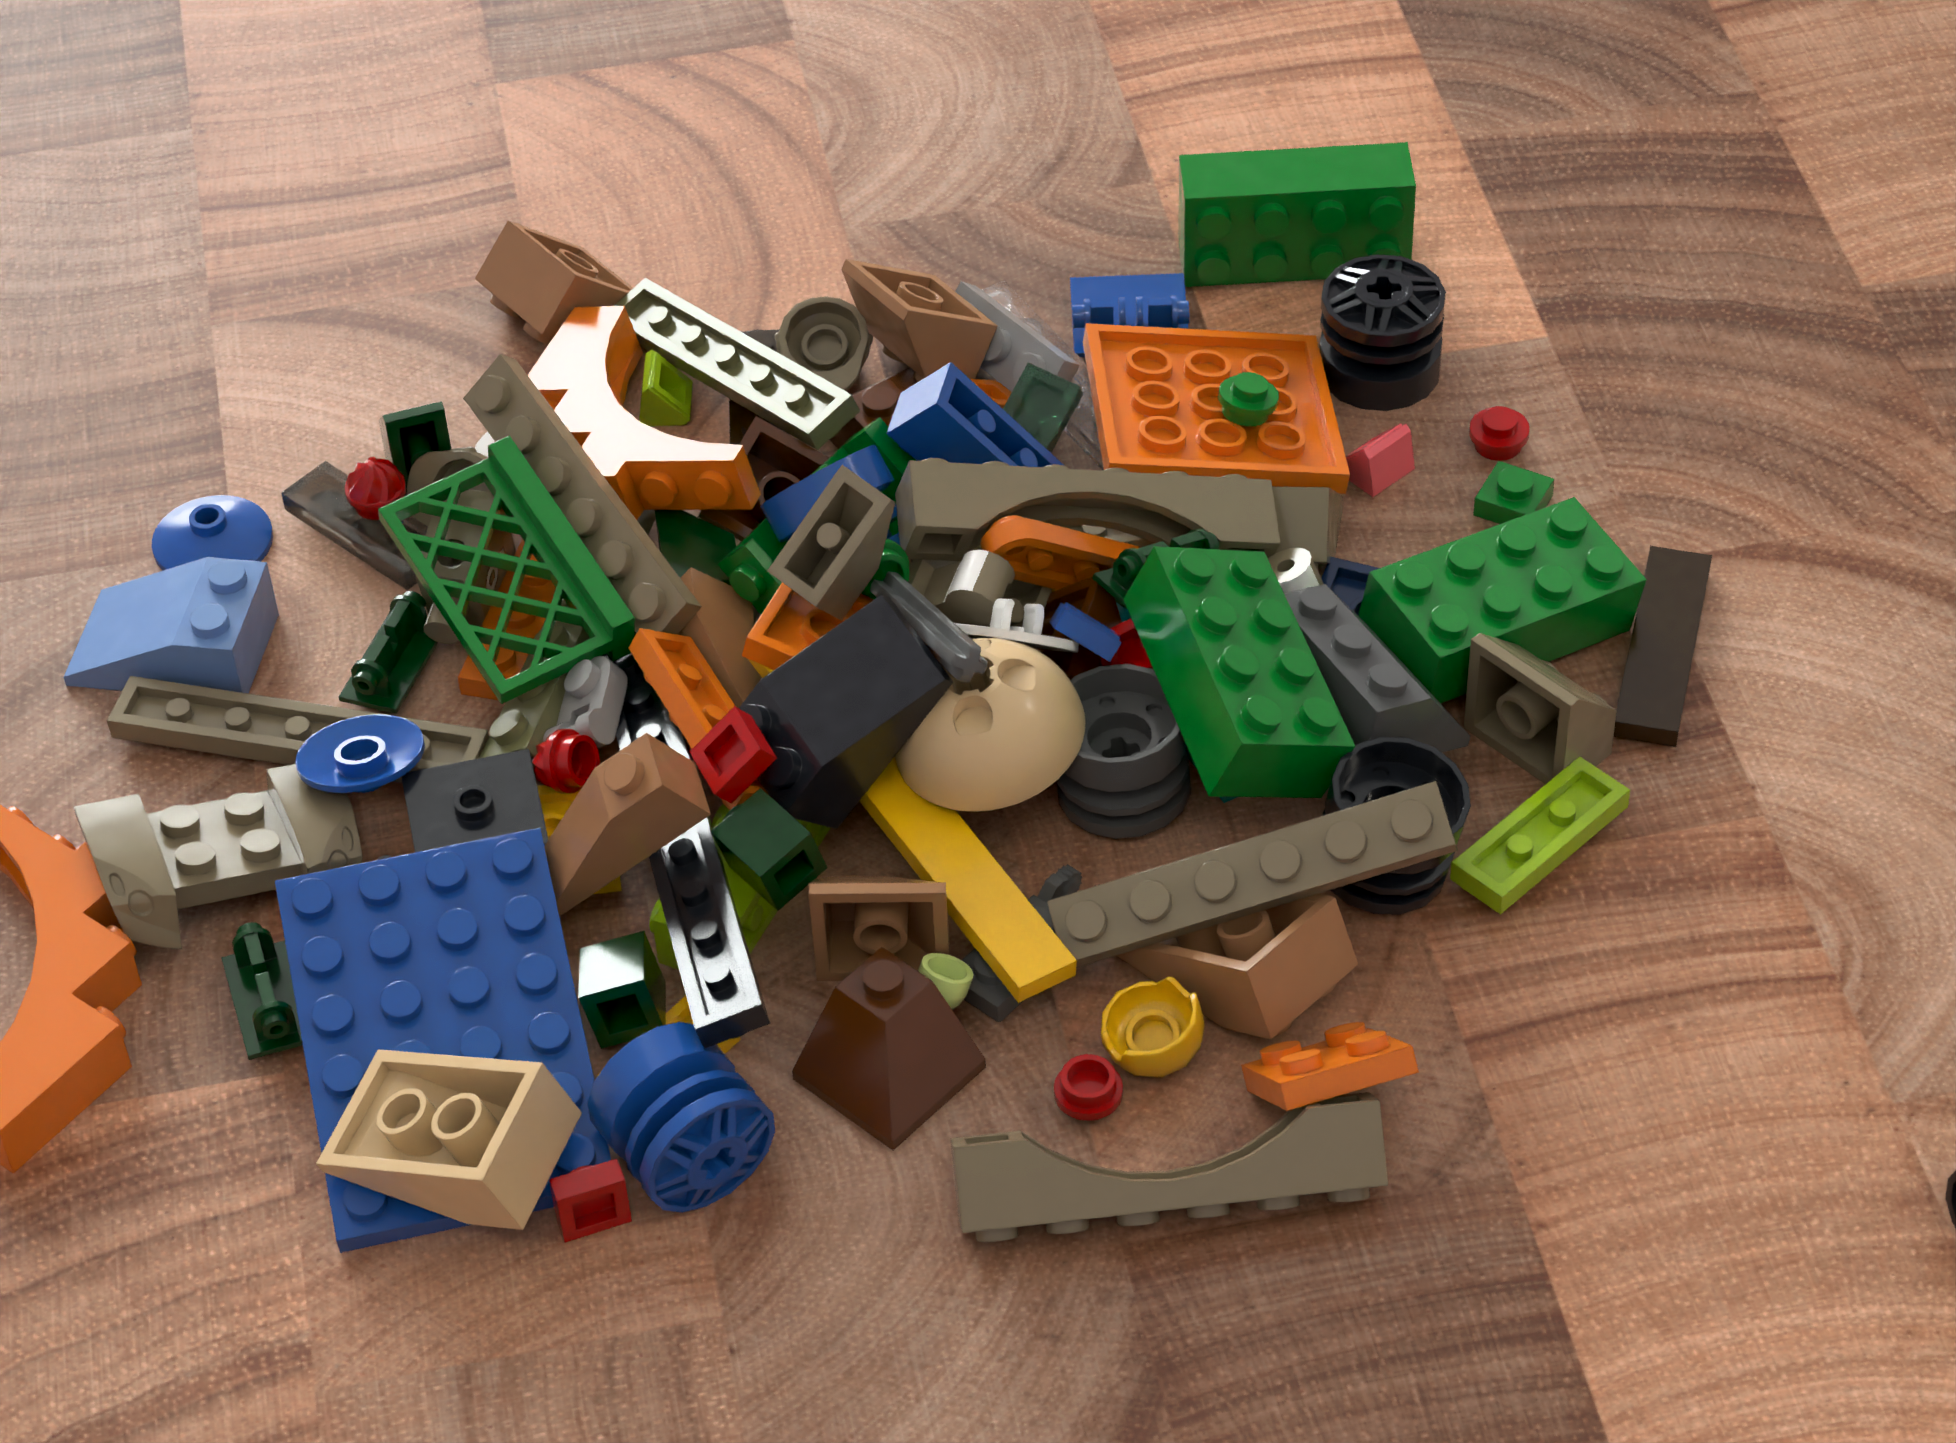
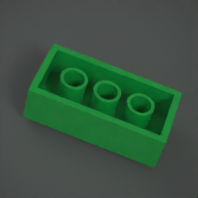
[1178,142,1416,287]
[1358,497,1647,703]
[1123,546,1356,798]

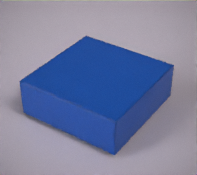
[1049,602,1122,662]

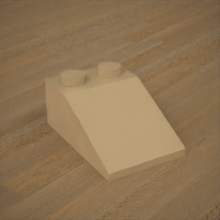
[316,1050,582,1230]

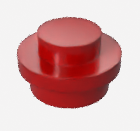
[1469,406,1530,461]
[1054,1054,1123,1121]

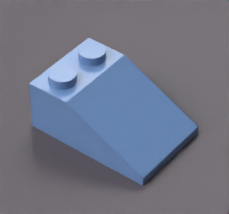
[64,557,279,693]

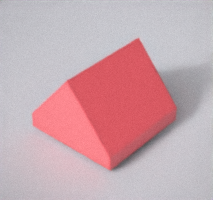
[1346,423,1415,497]

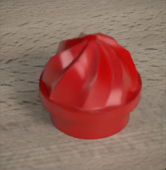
[345,457,406,520]
[532,729,600,794]

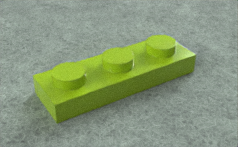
[1450,756,1630,915]

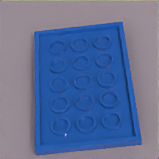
[275,828,611,1253]

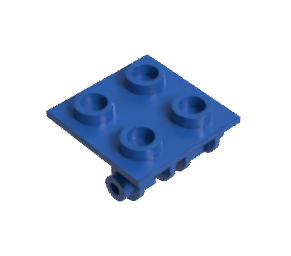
[1070,273,1189,358]

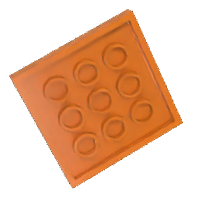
[1083,323,1350,494]

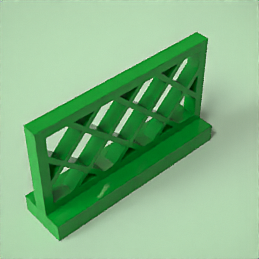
[378,435,635,704]

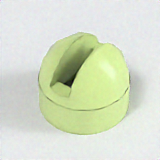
[918,953,974,1009]

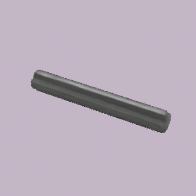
[870,571,988,682]

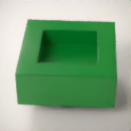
[1473,461,1555,524]

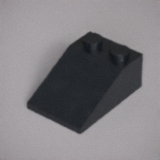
[739,595,953,829]

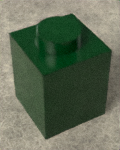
[710,788,828,911]
[578,931,666,1049]

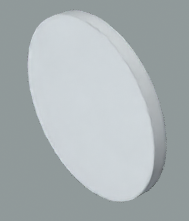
[954,598,1079,653]

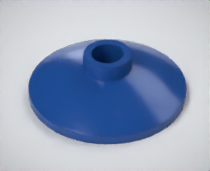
[152,495,273,570]
[295,714,425,793]

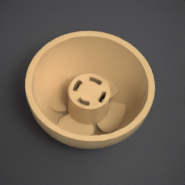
[895,638,1086,812]

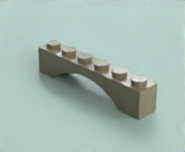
[895,458,1281,561]
[950,1092,1388,1242]

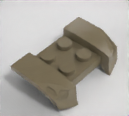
[73,764,363,949]

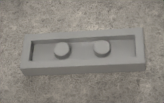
[955,281,1080,416]

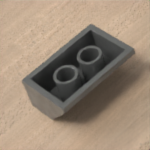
[1284,584,1471,753]

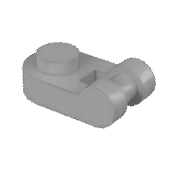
[543,656,628,749]

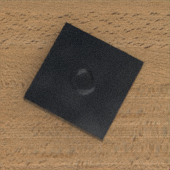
[401,749,548,852]

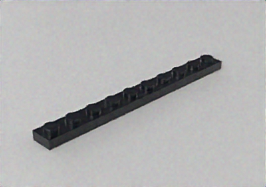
[602,632,770,1049]

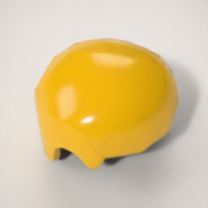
[1101,977,1204,1078]

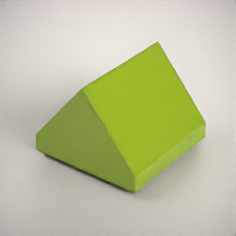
[639,349,693,426]

